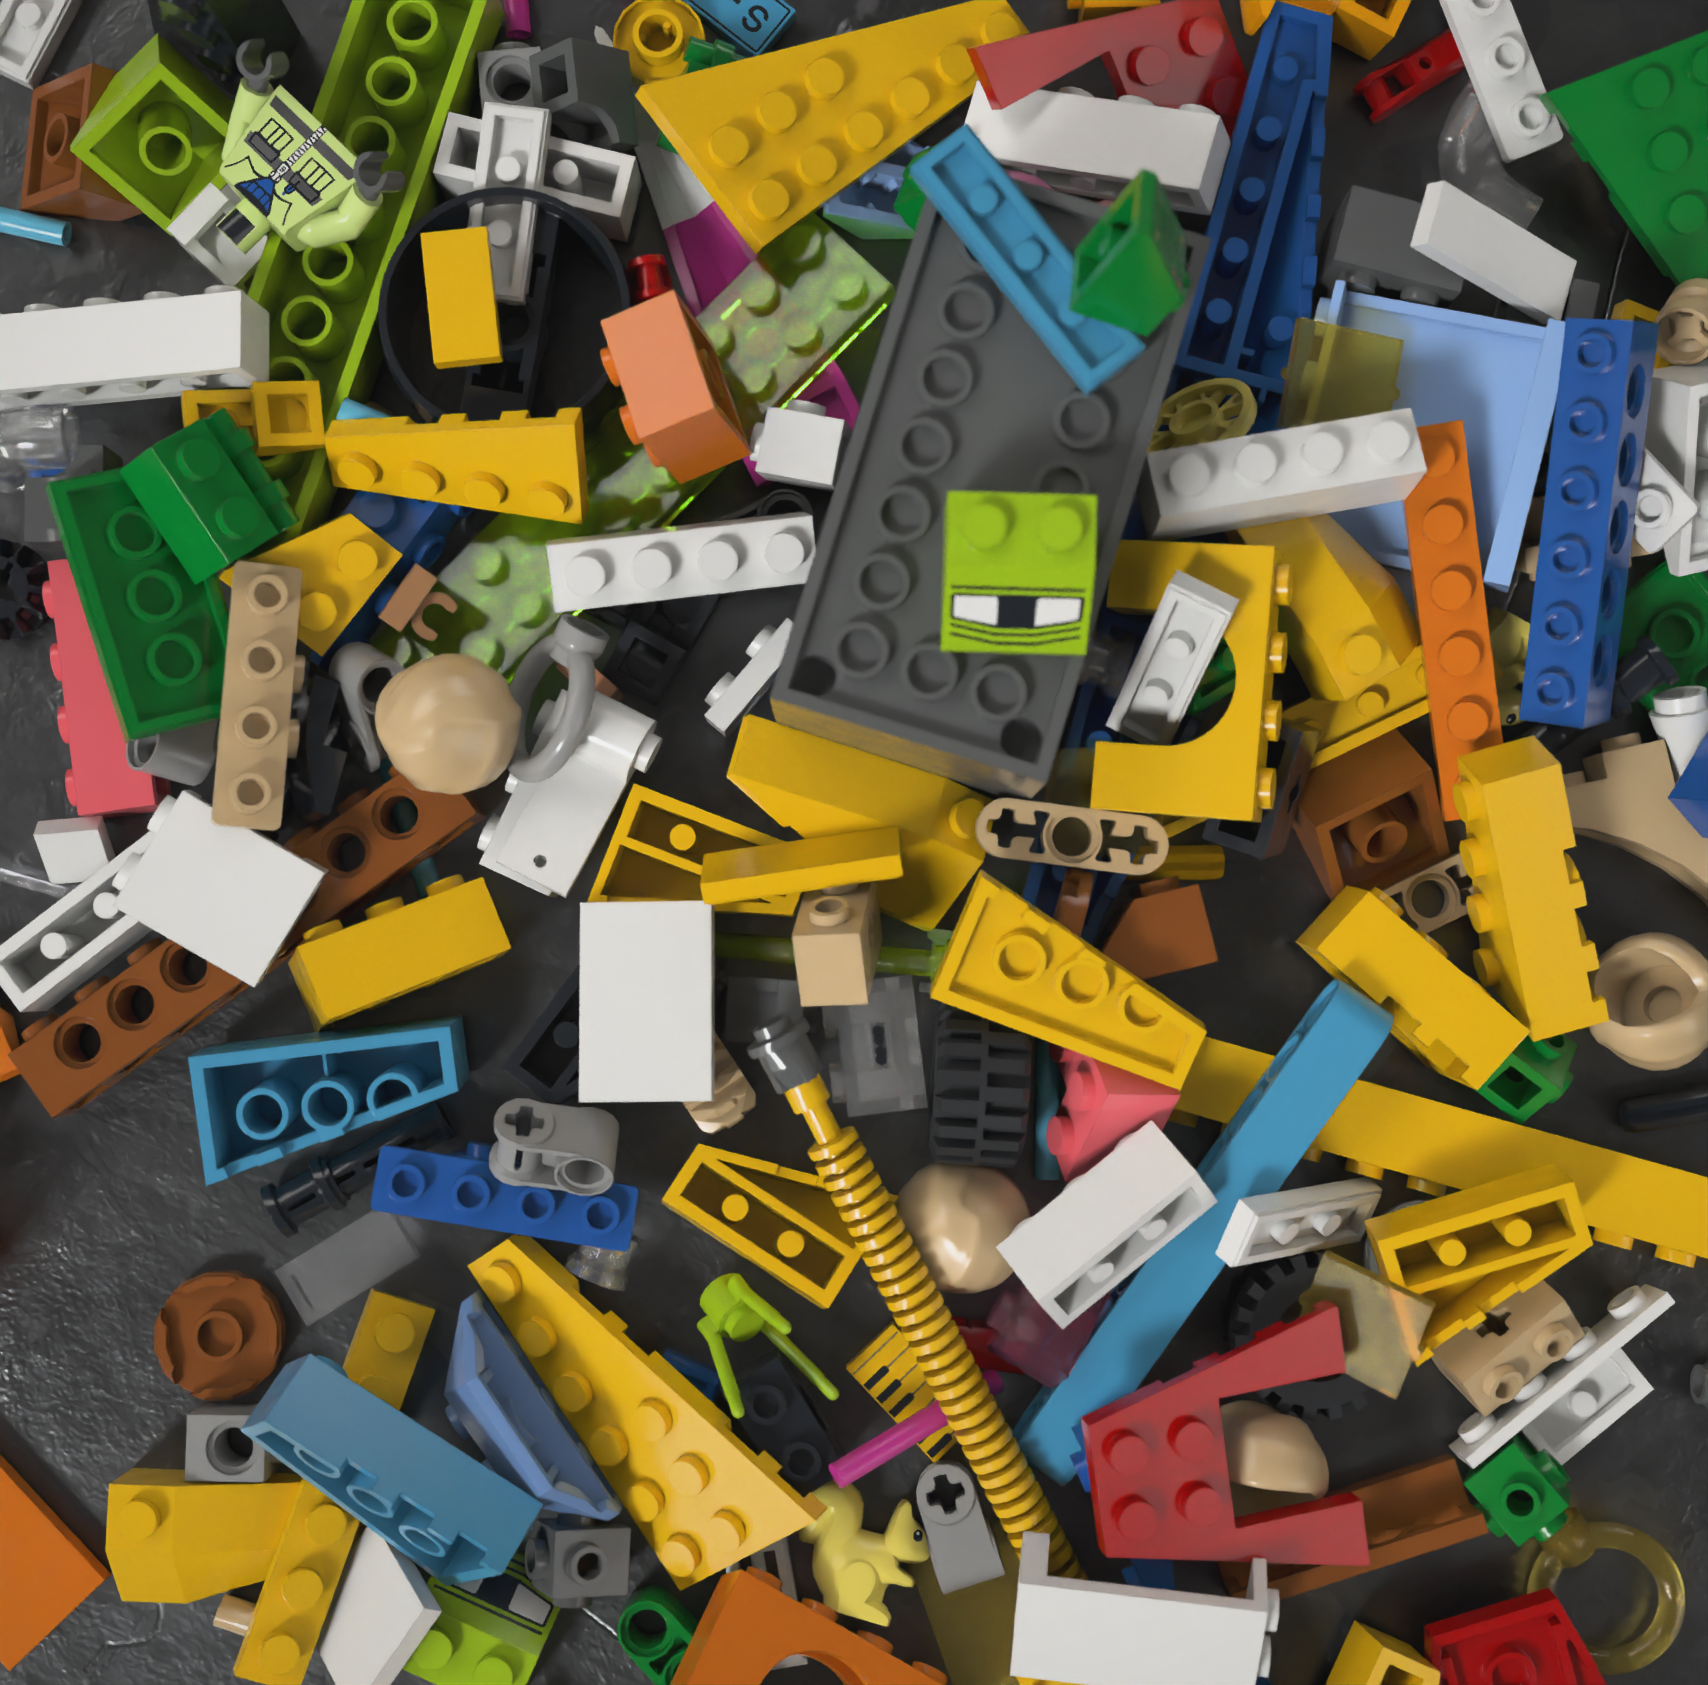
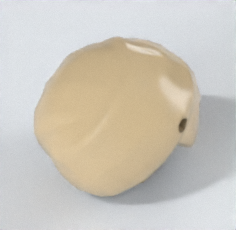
[375,653,522,795]
[1587,932,1708,1071]
[895,1163,1030,1294]
[1220,1400,1329,1517]

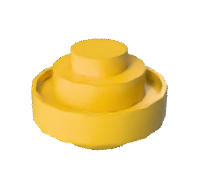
[613,0,706,87]

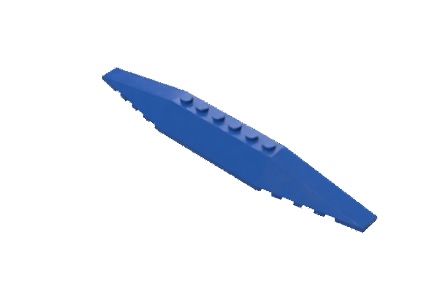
[1022,1,1333,945]

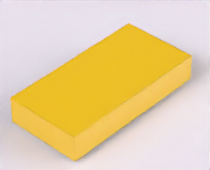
[420,226,503,369]

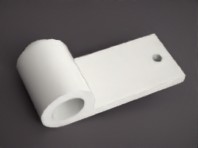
[496,690,662,898]

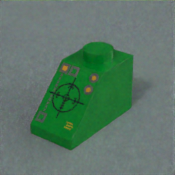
[1069,168,1190,336]

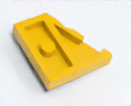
[218,513,402,656]

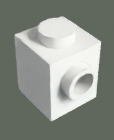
[749,400,853,492]

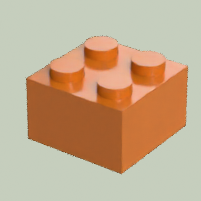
[600,289,752,484]

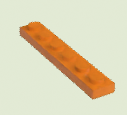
[1402,420,1503,822]

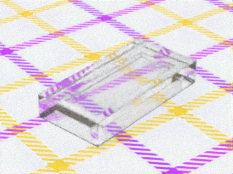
[274,1210,421,1326]

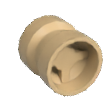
[1653,278,1708,366]

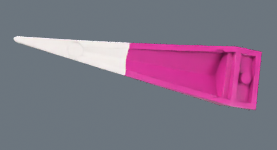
[594,26,861,490]

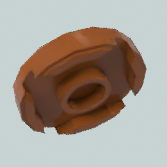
[154,1270,286,1400]

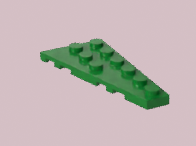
[1537,30,1708,286]

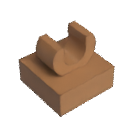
[378,563,458,641]

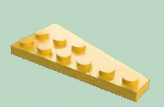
[635,0,1030,255]

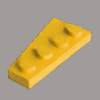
[324,407,589,525]
[930,869,1207,1090]

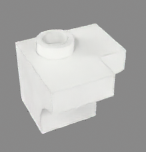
[166,182,268,295]

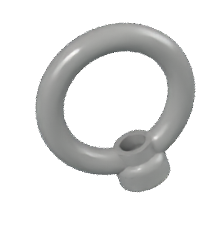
[507,614,610,783]

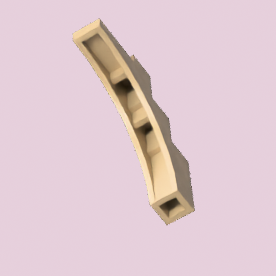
[1563,732,1708,906]

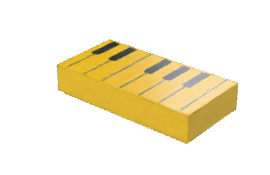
[846,1321,957,1463]

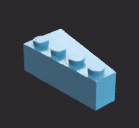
[188,1015,470,1186]
[240,1354,544,1586]

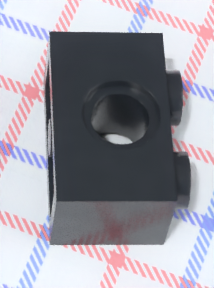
[722,1347,846,1498]

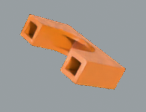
[670,1566,949,1685]

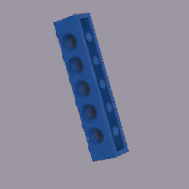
[1519,318,1659,729]

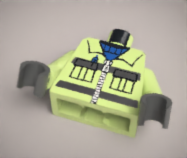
[216,38,405,255]

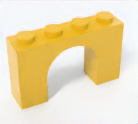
[1090,540,1293,822]

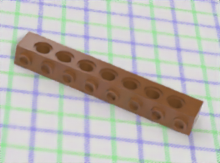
[8,766,487,1118]

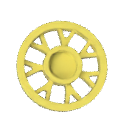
[1147,378,1257,453]

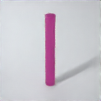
[829,1369,1004,1488]

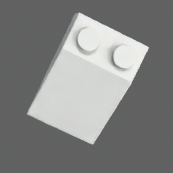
[1644,359,1708,577]

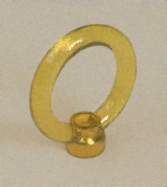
[1527,1507,1686,1675]

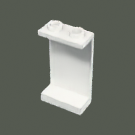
[1010,1531,1280,1685]

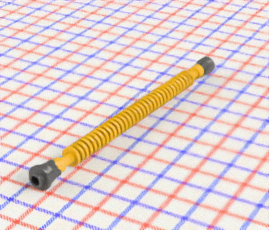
[746,1012,1088,1580]

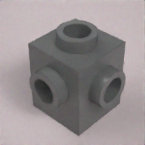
[525,1512,631,1608]

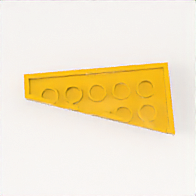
[467,1234,827,1591]

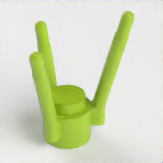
[697,1273,839,1418]

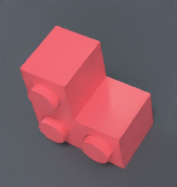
[1046,1042,1180,1182]

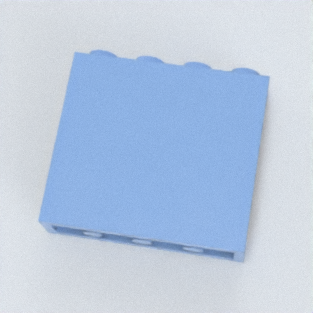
[1288,280,1566,593]

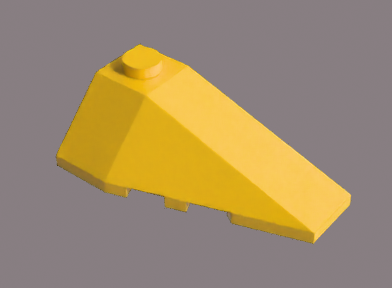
[1223,513,1420,701]
[105,1468,367,1604]

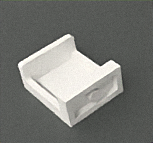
[112,790,329,987]

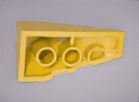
[726,714,994,932]

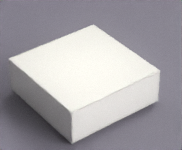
[33,816,116,885]

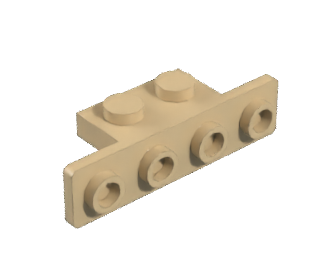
[211,561,305,831]

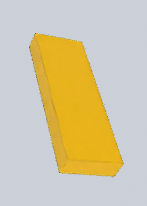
[700,825,903,905]

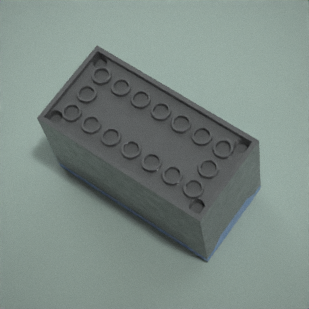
[770,178,1212,800]

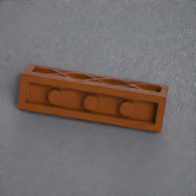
[1215,1453,1489,1600]

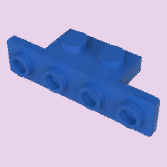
[309,490,476,672]
[370,1141,639,1252]

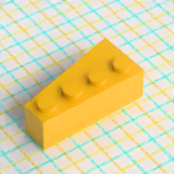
[1452,735,1610,1042]

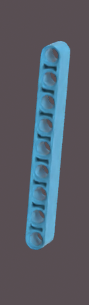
[1012,978,1394,1487]

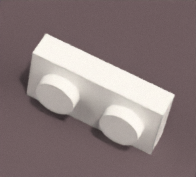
[704,618,793,738]

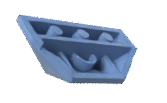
[444,1288,624,1521]

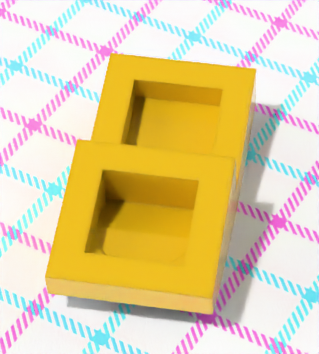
[181,381,325,457]

